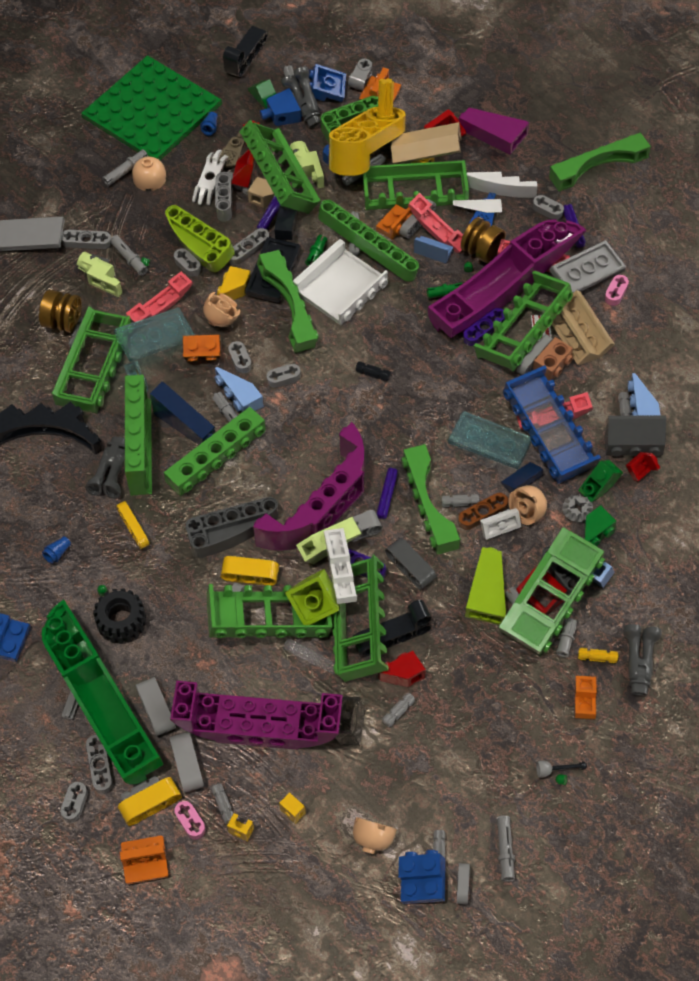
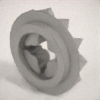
[562,494,593,522]

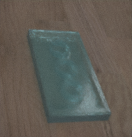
[114,307,195,362]
[448,411,531,470]

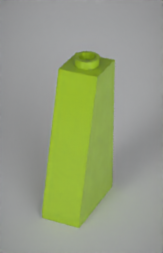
[465,547,506,625]

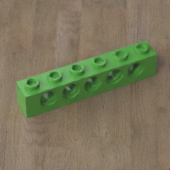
[164,407,266,496]

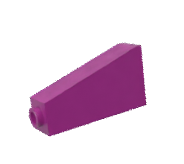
[458,108,529,155]

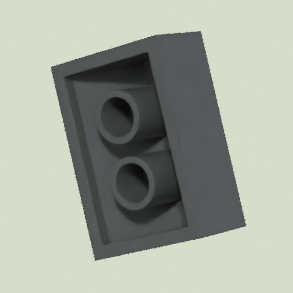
[604,415,666,456]

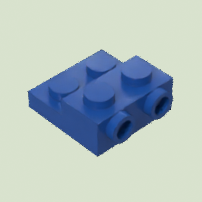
[309,64,346,102]
[0,613,31,662]
[398,850,445,904]

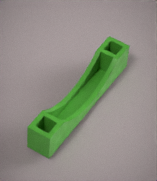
[549,132,651,192]
[257,250,318,353]
[401,444,460,555]

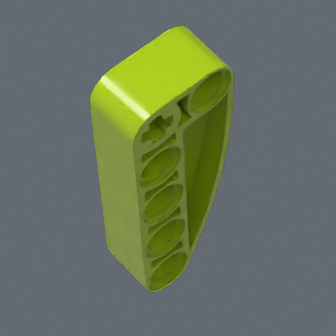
[165,205,235,272]

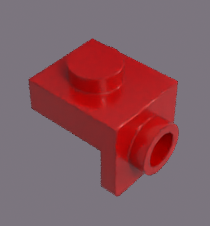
[625,452,660,481]

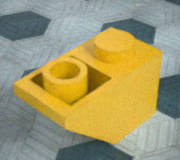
[217,266,251,300]

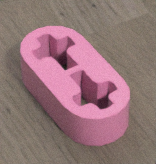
[605,275,629,306]
[175,801,205,840]

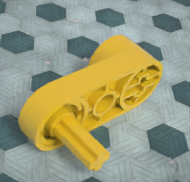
[329,78,406,176]

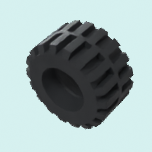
[93,588,146,644]

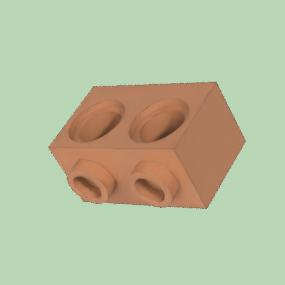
[533,337,573,381]

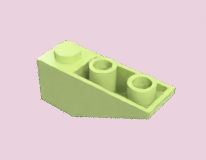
[296,517,362,564]

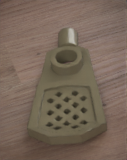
[218,132,244,168]

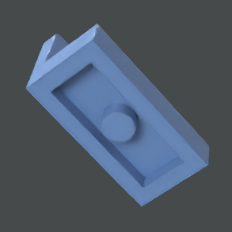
[414,236,453,263]

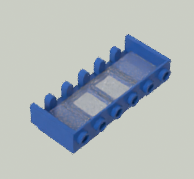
[503,365,601,484]

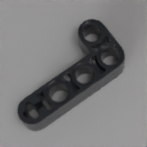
[223,26,268,77]
[353,600,432,657]

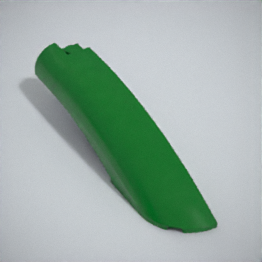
[42,600,164,784]

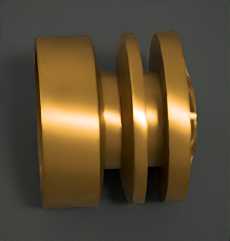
[460,217,506,263]
[39,290,82,333]

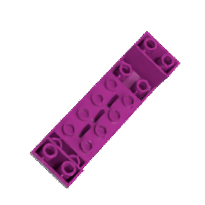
[253,422,365,551]
[170,681,343,750]

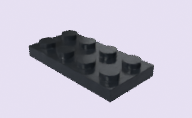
[245,237,301,303]

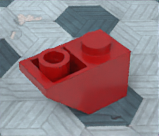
[378,650,426,687]

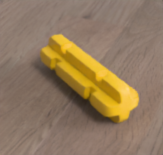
[578,648,618,663]

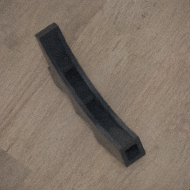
[0,402,102,455]

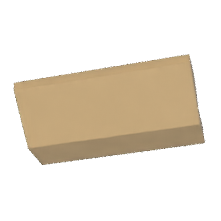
[391,122,462,164]
[548,290,615,365]

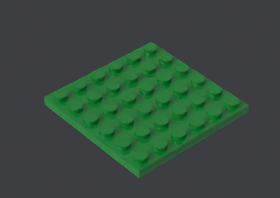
[81,55,222,160]

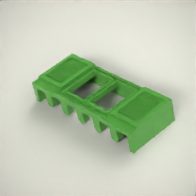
[499,527,606,656]
[206,584,332,638]

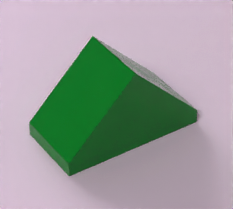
[248,79,276,109]

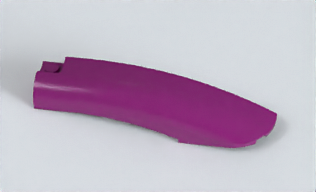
[428,219,586,338]

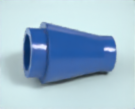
[200,112,218,136]
[42,536,71,564]

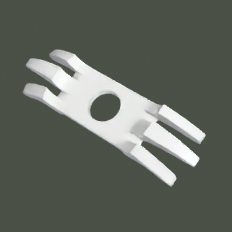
[192,150,228,206]

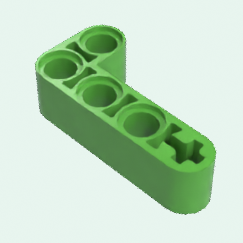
[321,96,378,143]

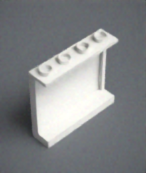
[293,239,388,326]

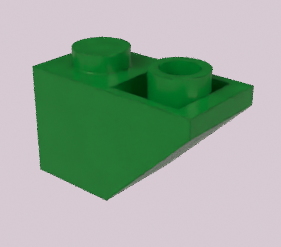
[578,460,623,503]
[584,505,617,546]

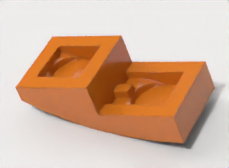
[575,676,597,719]

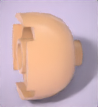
[132,156,166,191]
[203,292,240,327]
[508,485,547,525]
[353,817,397,854]

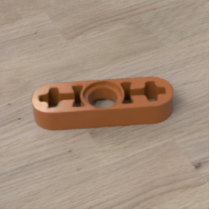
[458,493,508,530]

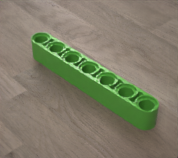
[318,200,419,282]

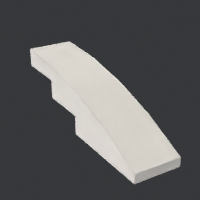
[467,172,537,198]
[324,528,357,604]

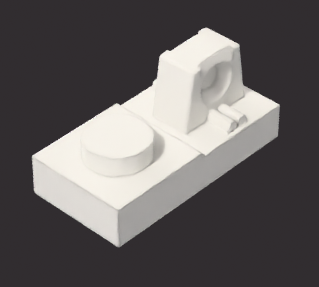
[480,508,521,540]

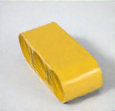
[220,556,280,586]
[118,777,182,826]

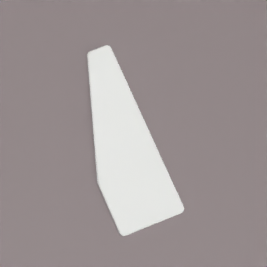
[453,199,502,213]

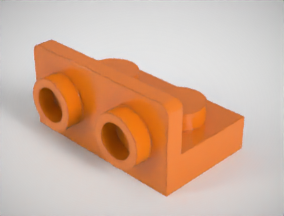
[376,204,413,240]
[183,335,221,361]

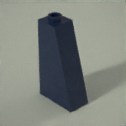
[150,381,216,445]

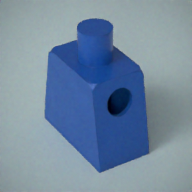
[260,88,302,126]

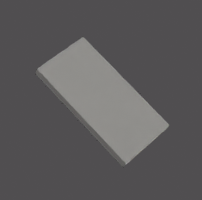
[0,217,65,251]
[549,240,626,293]

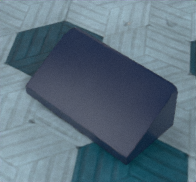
[501,462,543,493]

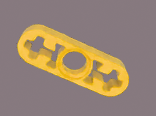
[116,501,150,549]

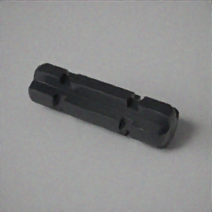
[356,361,391,381]

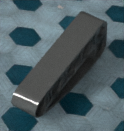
[186,497,279,558]

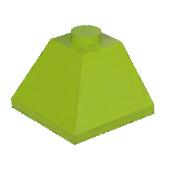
[285,569,340,625]

